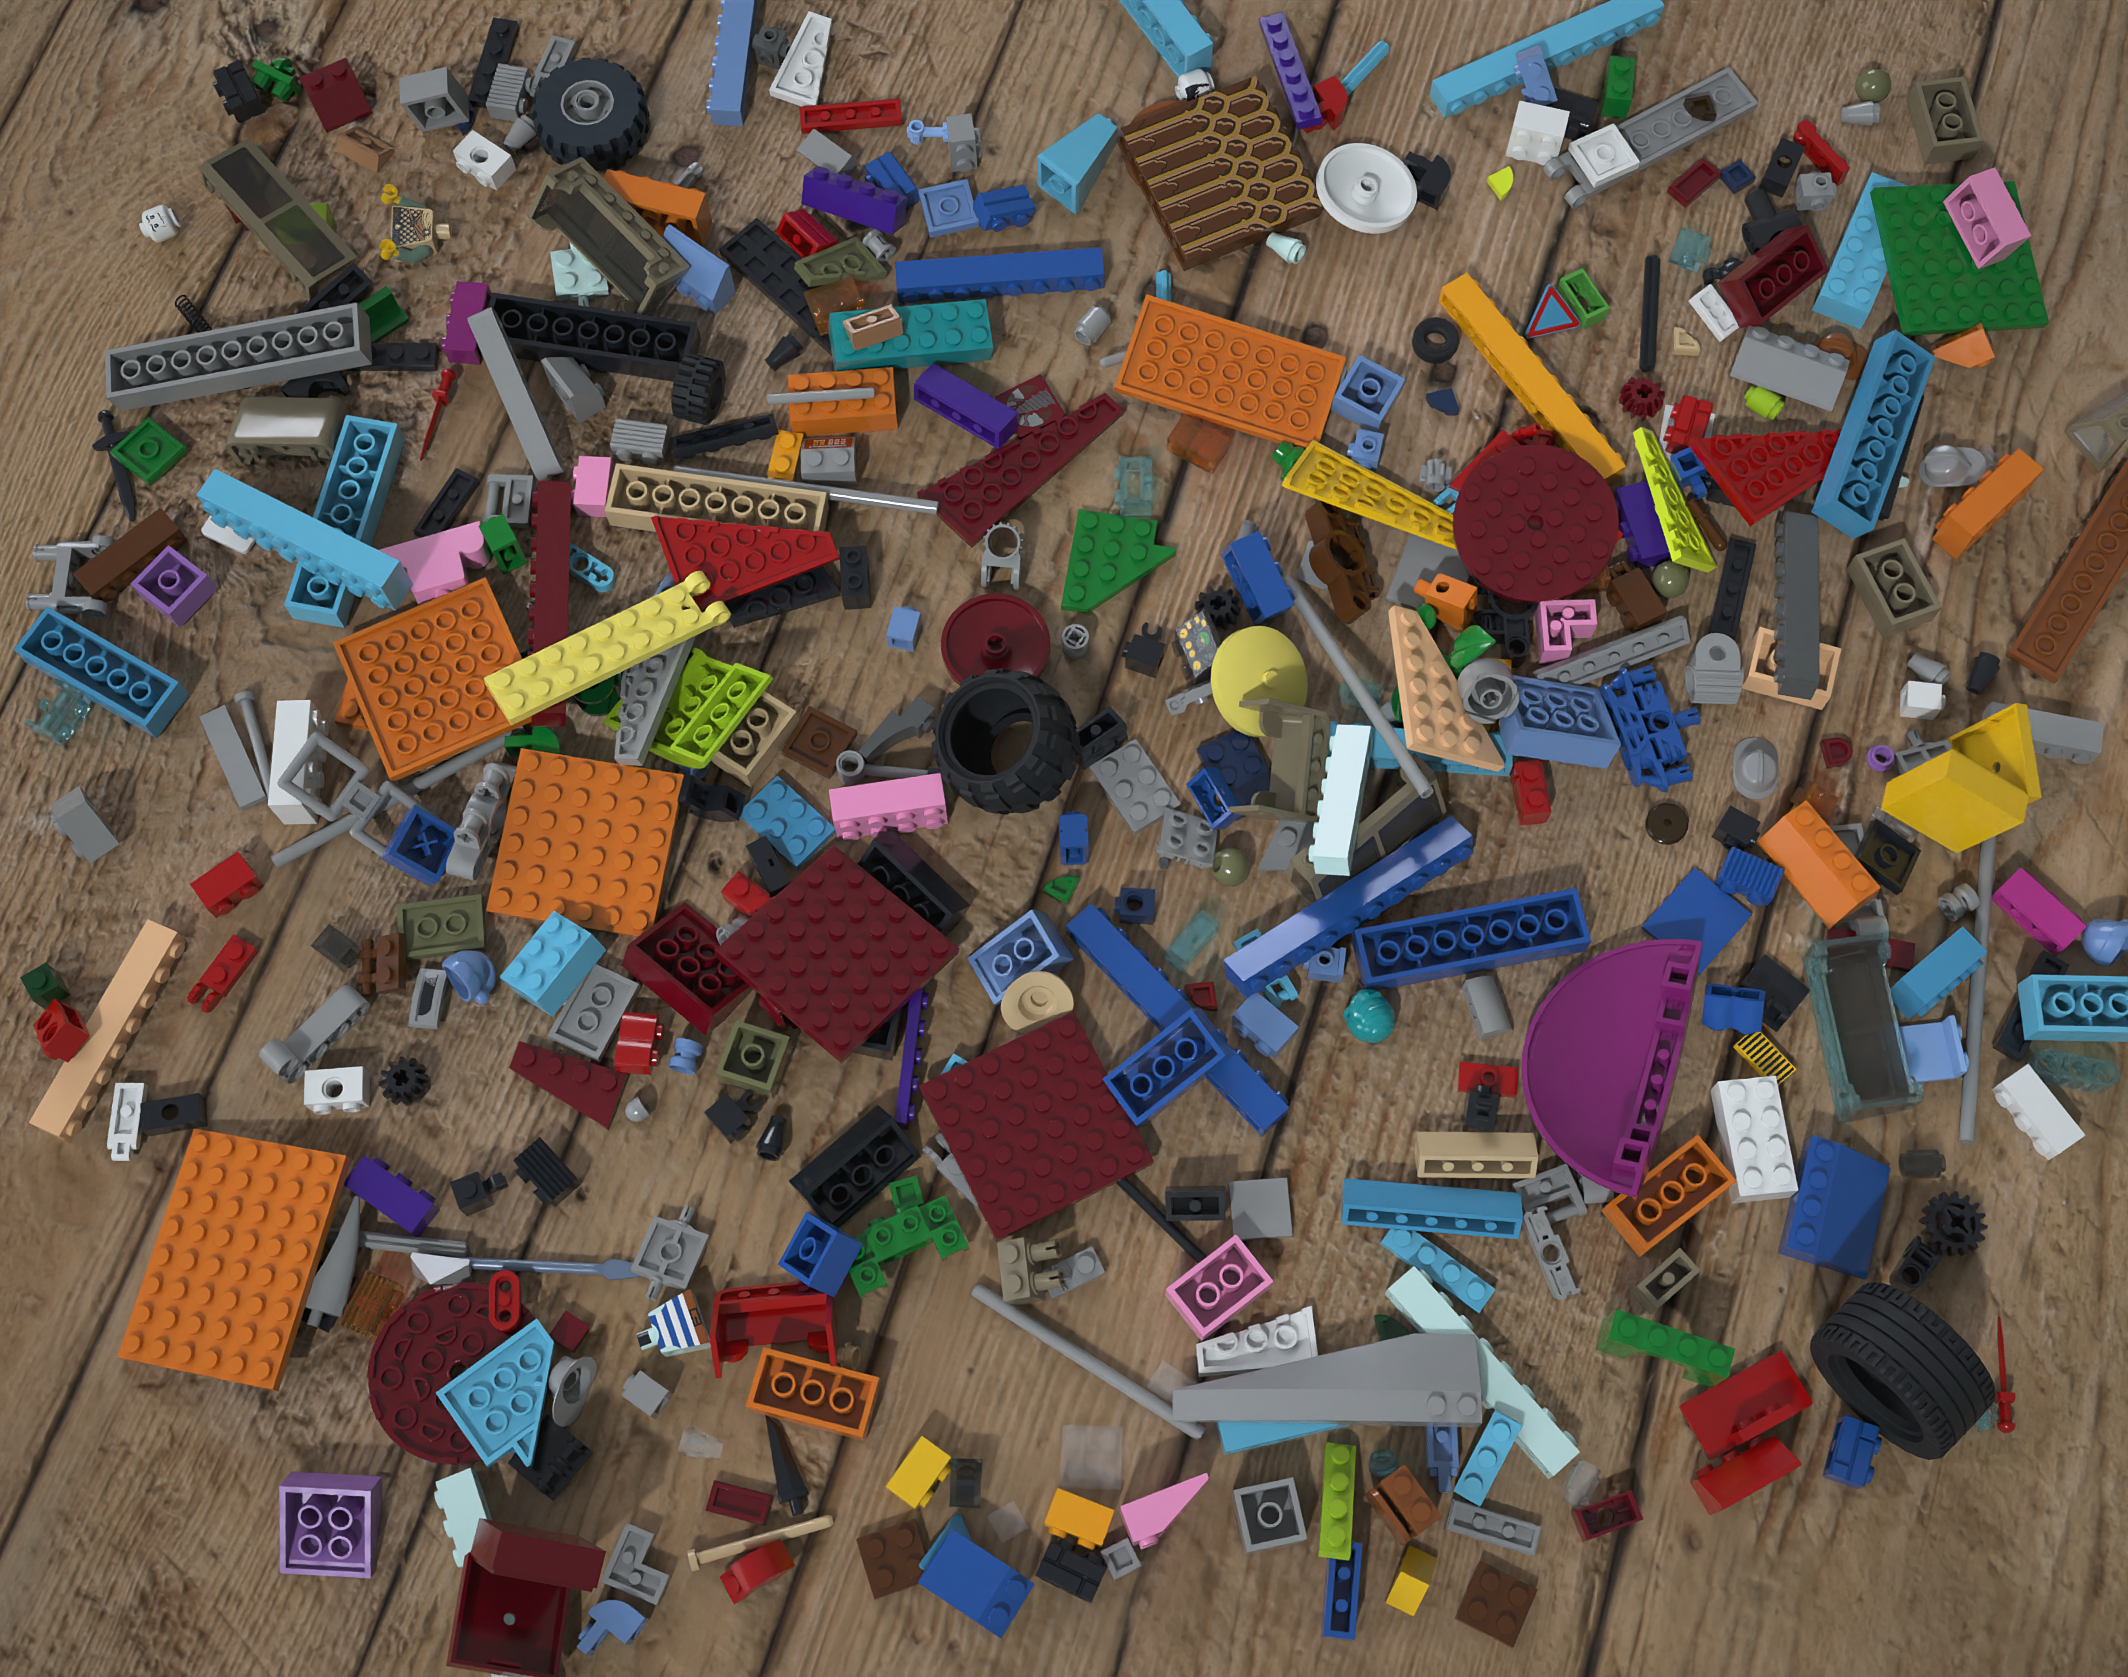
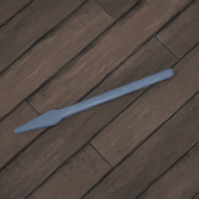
[452,1257,643,1280]

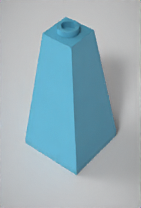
[1037,113,1118,215]

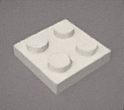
[1568,123,1640,188]

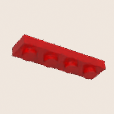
[799,98,902,134]

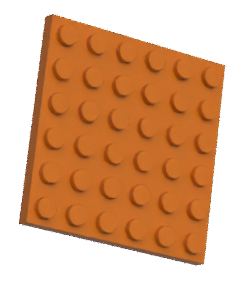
[333,577,532,783]
[486,748,684,937]

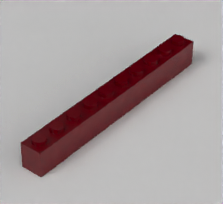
[528,481,571,727]

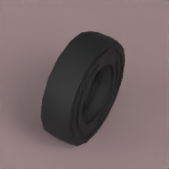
[1412,317,1459,364]

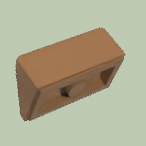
[337,127,395,173]
[843,305,903,350]

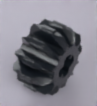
[1194,585,1241,632]
[379,1056,430,1106]

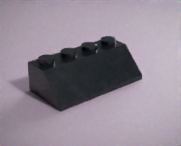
[857,831,971,936]
[789,1105,921,1228]

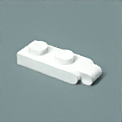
[107,1083,148,1161]

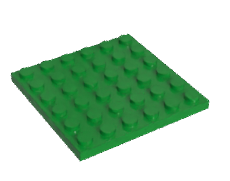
[1870,181,2049,336]

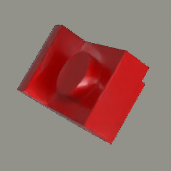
[1303,75,1347,134]
[720,1539,795,1604]

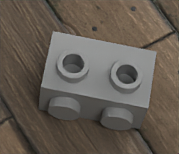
[946,113,981,172]

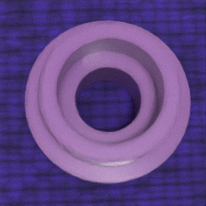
[1866,745,1895,772]

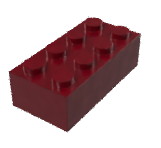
[1718,225,1829,328]

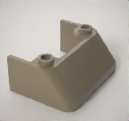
[1229,698,1330,822]

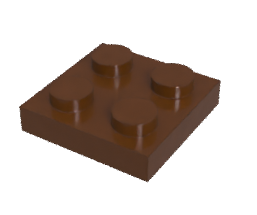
[781,706,858,779]
[856,1519,926,1600]
[1455,1561,1538,1648]

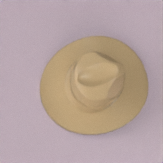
[1001,971,1074,1034]

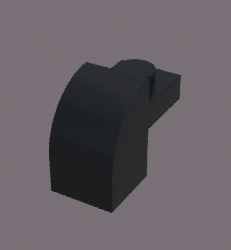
[1404,151,1451,210]
[677,775,746,822]

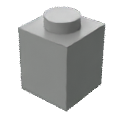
[621,1371,673,1420]

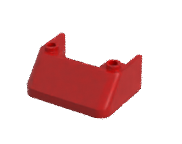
[709,1281,838,1378]

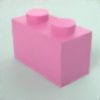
[571,456,615,517]

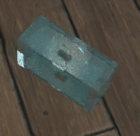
[1164,910,1220,973]

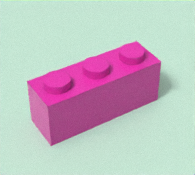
[1992,867,2087,956]

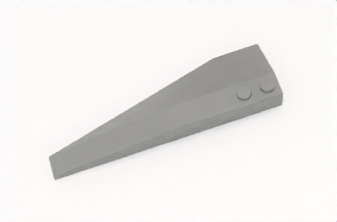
[1173,1333,1482,1427]

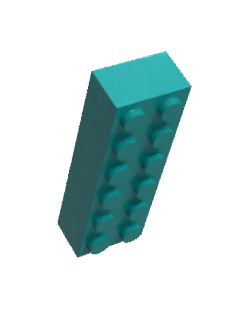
[828,299,993,371]

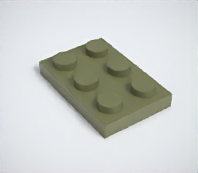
[397,894,487,961]

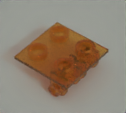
[803,276,866,336]

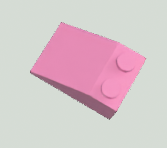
[1119,1473,1209,1550]

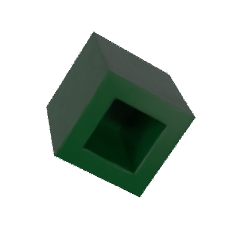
[20,963,71,1010]

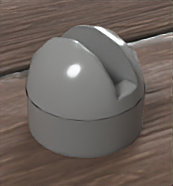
[625,1096,650,1122]

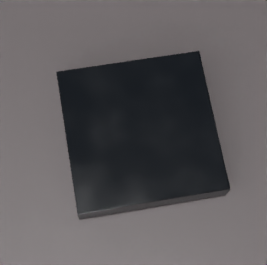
[1854,818,1921,895]

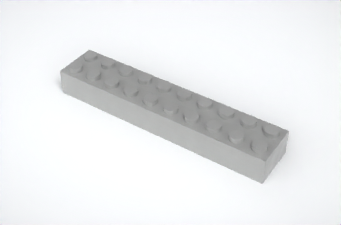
[105,303,372,411]

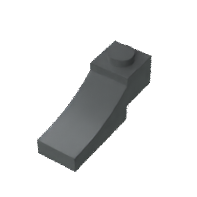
[858,696,936,765]

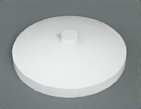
[1316,143,1417,234]

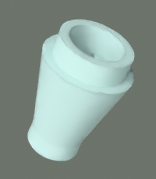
[1266,232,1306,264]

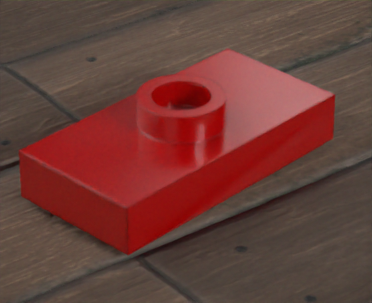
[1457,1062,1518,1098]

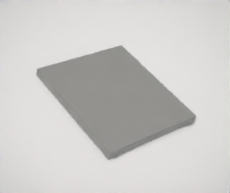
[1386,533,1470,610]

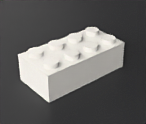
[268,700,329,824]
[1710,1076,1798,1203]

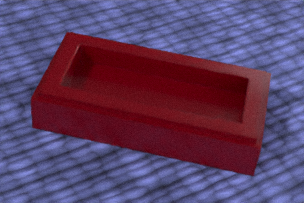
[1667,158,1722,208]
[705,1480,773,1526]

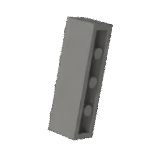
[1982,702,2104,764]

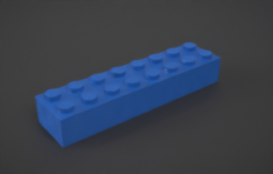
[1351,888,1591,991]

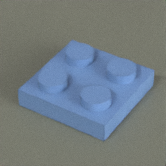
[918,179,980,238]

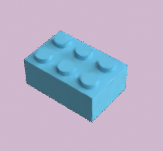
[500,911,606,1017]

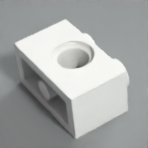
[453,130,516,191]
[304,1066,370,1115]

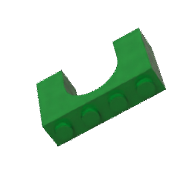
[1595,1309,1735,1388]

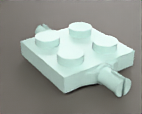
[550,243,609,307]

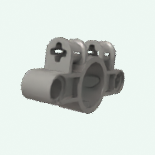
[446,761,517,881]

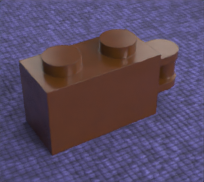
[1604,560,1667,634]

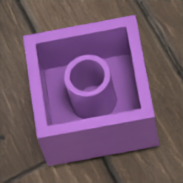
[130,545,217,628]

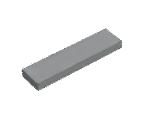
[199,705,268,811]

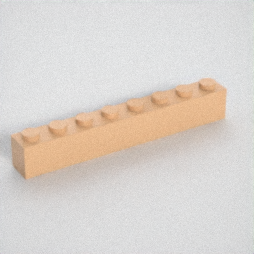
[29,919,186,1143]

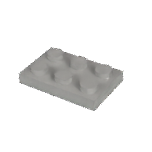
[1089,739,1181,836]
[548,964,641,1062]

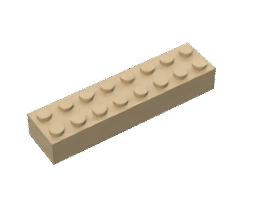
[605,463,830,532]

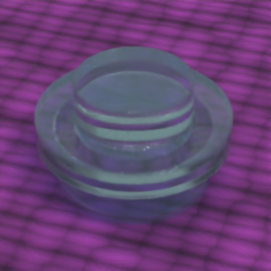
[1368,1449,1399,1477]

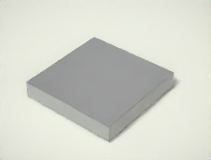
[1228,1178,1293,1241]

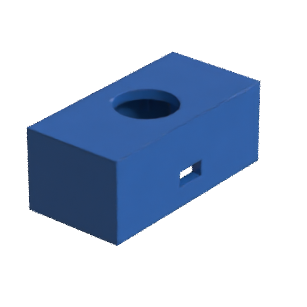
[1186,767,1241,830]

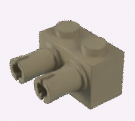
[997,1237,1066,1305]

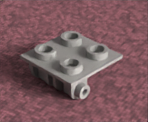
[1155,808,1217,869]

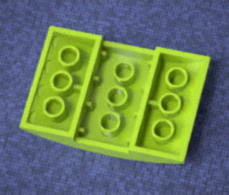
[603,647,773,769]

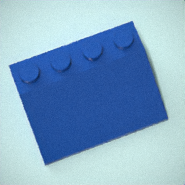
[1778,1135,1890,1280]

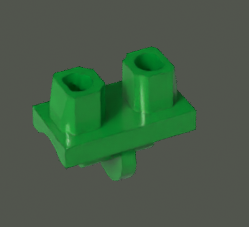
[252,56,302,102]

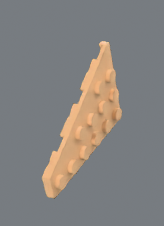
[1388,605,1505,772]

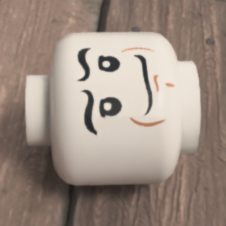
[139,205,181,243]

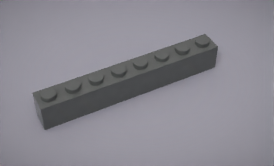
[1774,511,1820,700]

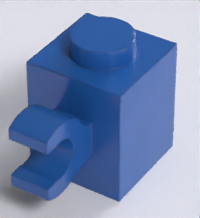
[1669,447,1707,500]

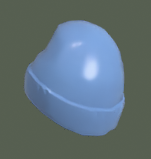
[2081,918,2128,967]
[442,950,496,1005]

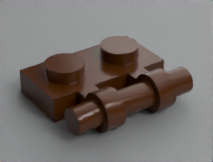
[359,932,406,997]

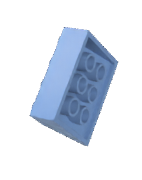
[1500,675,1621,769]

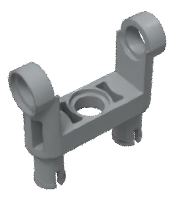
[25,535,116,619]

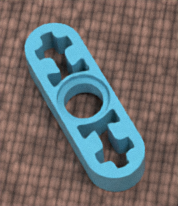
[569,542,616,592]

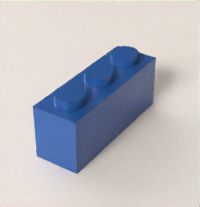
[1320,1542,1362,1641]

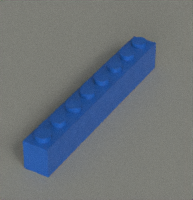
[895,247,1104,303]

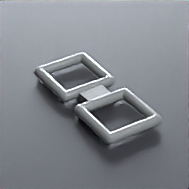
[277,732,440,856]

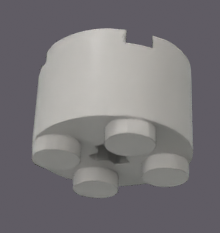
[1457,657,1519,724]

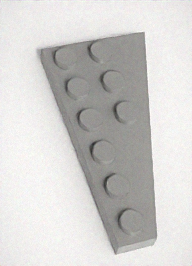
[614,635,697,766]

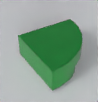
[1042,875,1080,905]

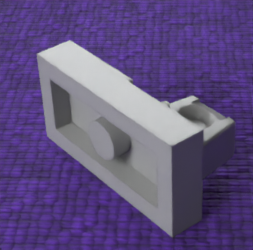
[1042,1246,1105,1300]

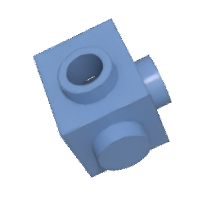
[1346,429,1384,473]

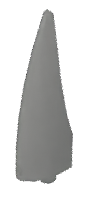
[305,1196,360,1327]

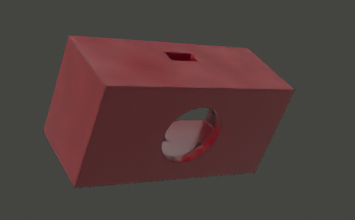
[1571,1490,1643,1542]

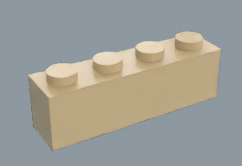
[1414,1132,1539,1178]

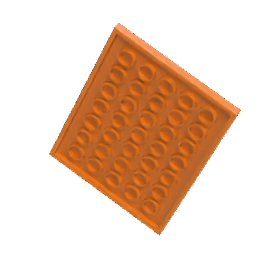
[117,1129,351,1392]

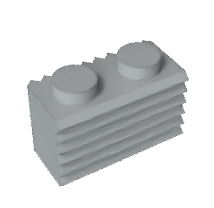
[486,63,534,122]
[610,418,671,465]

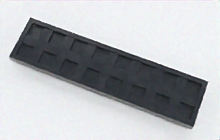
[719,218,859,356]

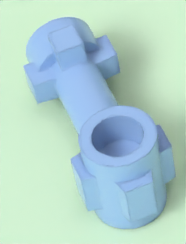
[907,120,948,145]

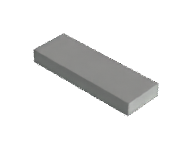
[1444,1499,1542,1557]

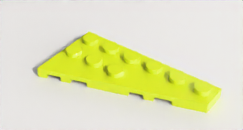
[1633,427,1717,573]

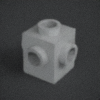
[1793,172,1837,211]

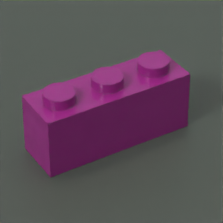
[441,281,492,365]

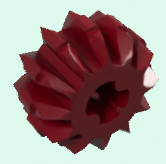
[1619,374,1665,421]

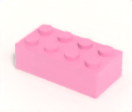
[829,773,948,841]

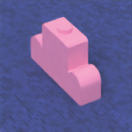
[379,521,491,605]

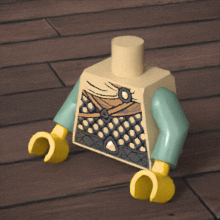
[379,184,452,264]

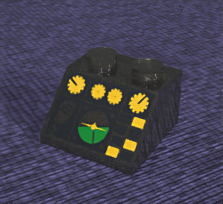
[1171,609,1221,686]

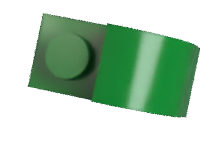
[504,726,564,756]

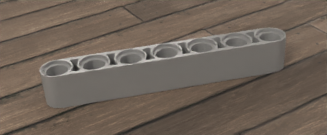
[467,307,565,481]

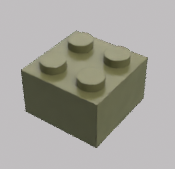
[715,1020,793,1099]

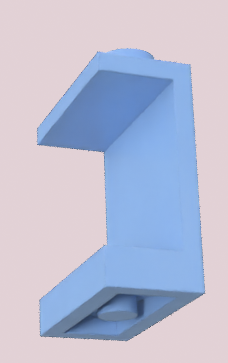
[1878,1015,1969,1086]

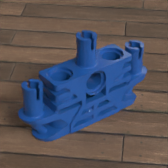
[1600,665,1701,792]

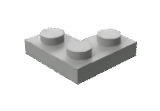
[601,1523,671,1606]

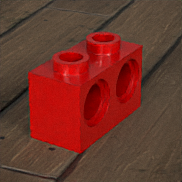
[33,998,90,1063]

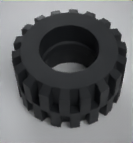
[671,353,726,425]

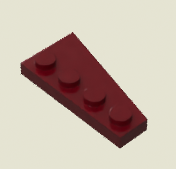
[509,1041,629,1130]

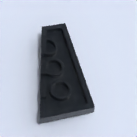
[725,566,841,628]

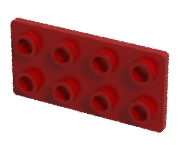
[1679,1351,1813,1460]

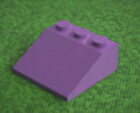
[279,1472,382,1578]

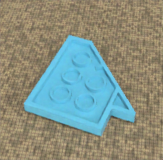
[436,1319,556,1469]

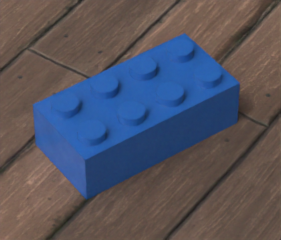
[1102,1008,1235,1126]

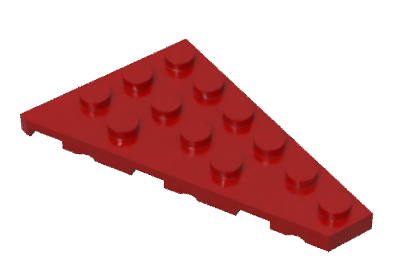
[1687,429,1842,527]
[651,516,840,612]

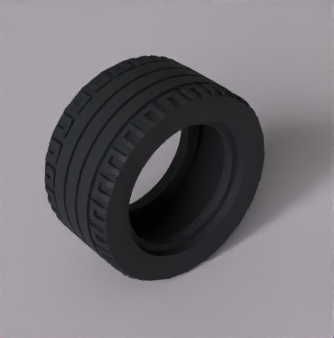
[1810,1282,1996,1460]

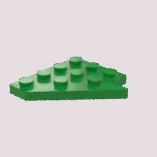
[1061,509,1176,614]

